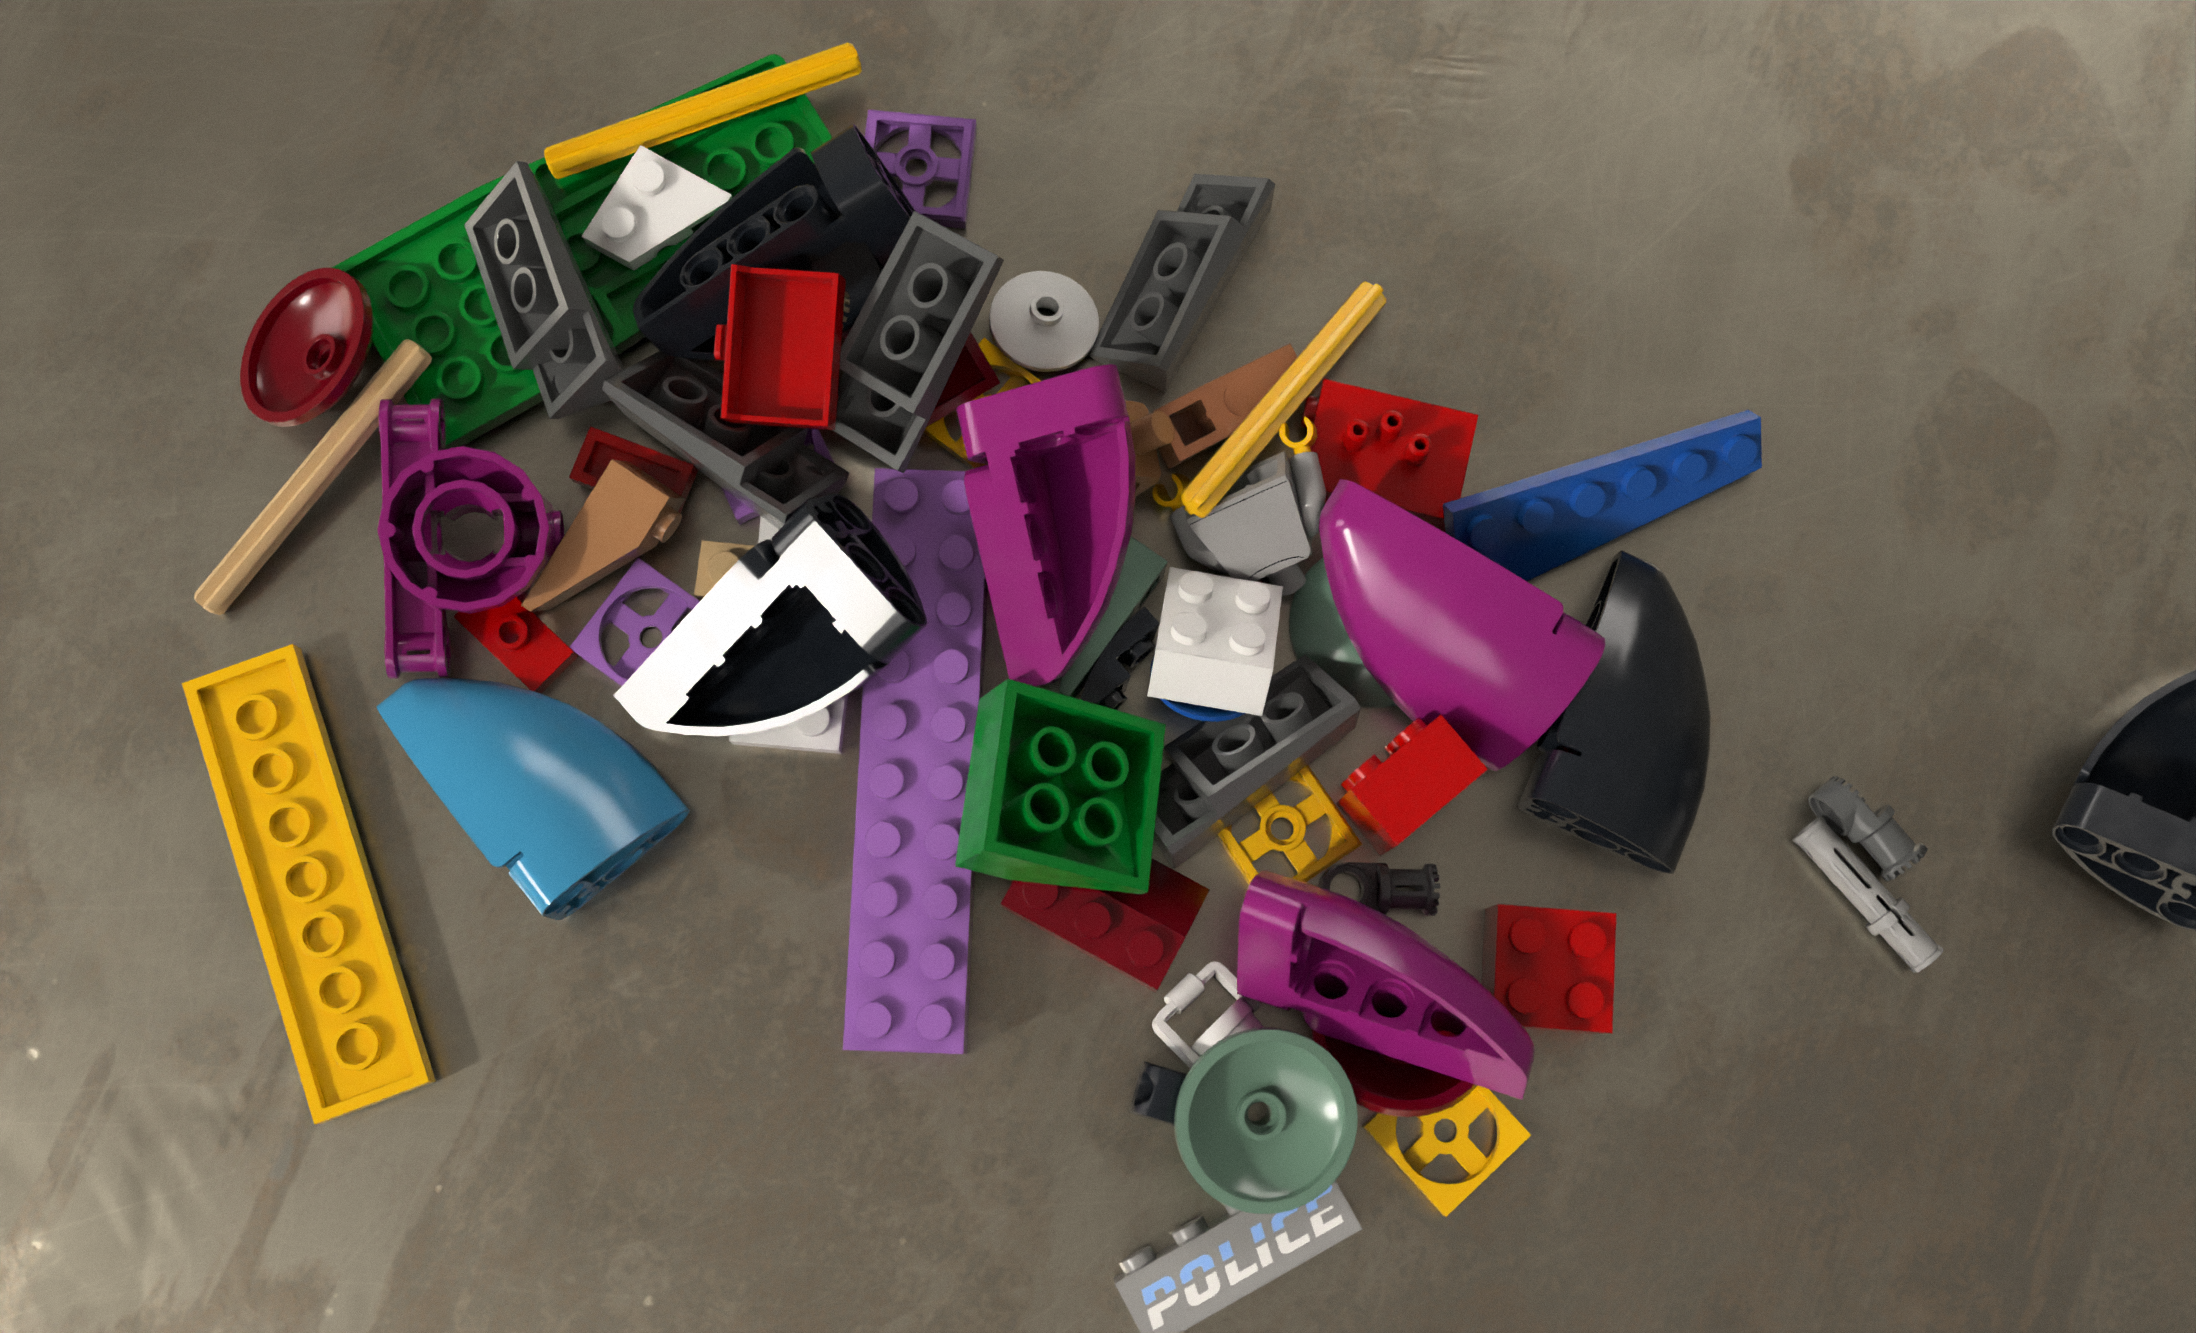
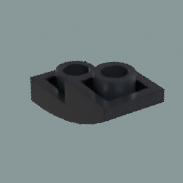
[1080,606,1159,710]

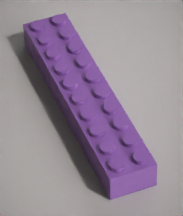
[843,468,988,1054]

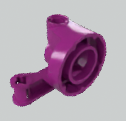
[377,399,564,679]

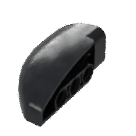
[633,124,915,361]
[613,494,927,736]
[1518,550,1711,874]
[2052,670,2196,931]

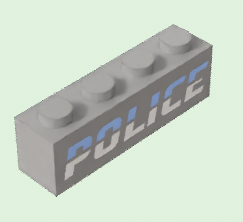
[1114,1180,1362,1333]

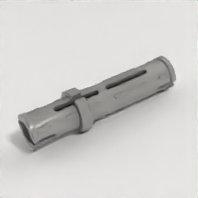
[1792,816,1944,973]

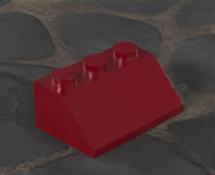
[1001,858,1210,992]

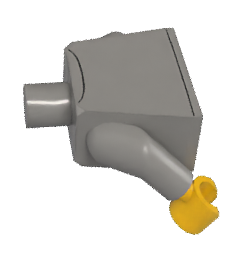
[1152,416,1326,596]

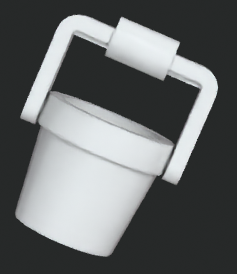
[1152,961,1264,1069]

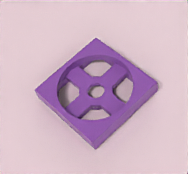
[865,110,977,229]
[569,558,700,686]

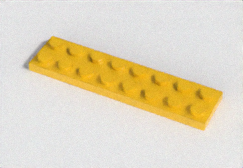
[182,644,436,1125]

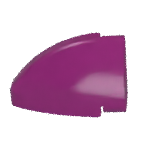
[956,364,1136,687]
[1237,871,1535,1100]

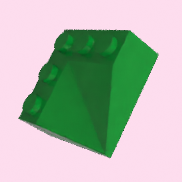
[955,679,1166,894]

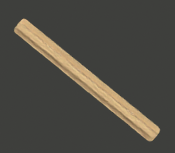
[194,339,432,615]

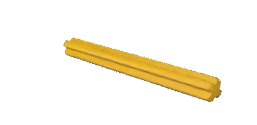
[544,42,862,179]
[1180,281,1387,518]

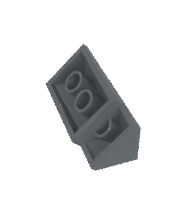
[464,161,624,419]
[1088,174,1275,392]
[833,211,1004,473]
[602,351,849,529]
[1154,655,1361,869]

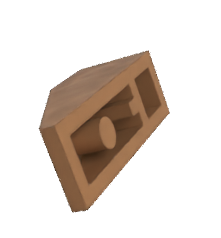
[521,459,685,612]

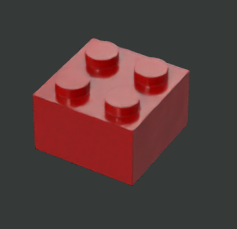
[1336,715,1488,856]
[1481,904,1617,1034]

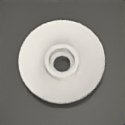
[989,271,1099,372]

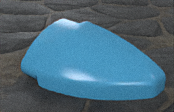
[376,678,690,920]

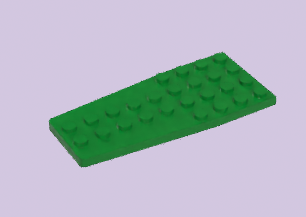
[332,54,833,450]

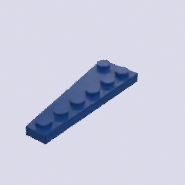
[1443,410,1762,581]

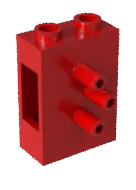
[1293,379,1478,532]

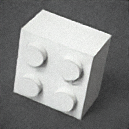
[1147,567,1283,716]

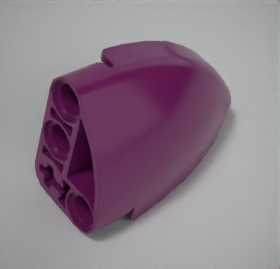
[1319,479,1605,771]

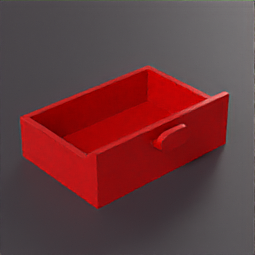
[714,264,846,430]

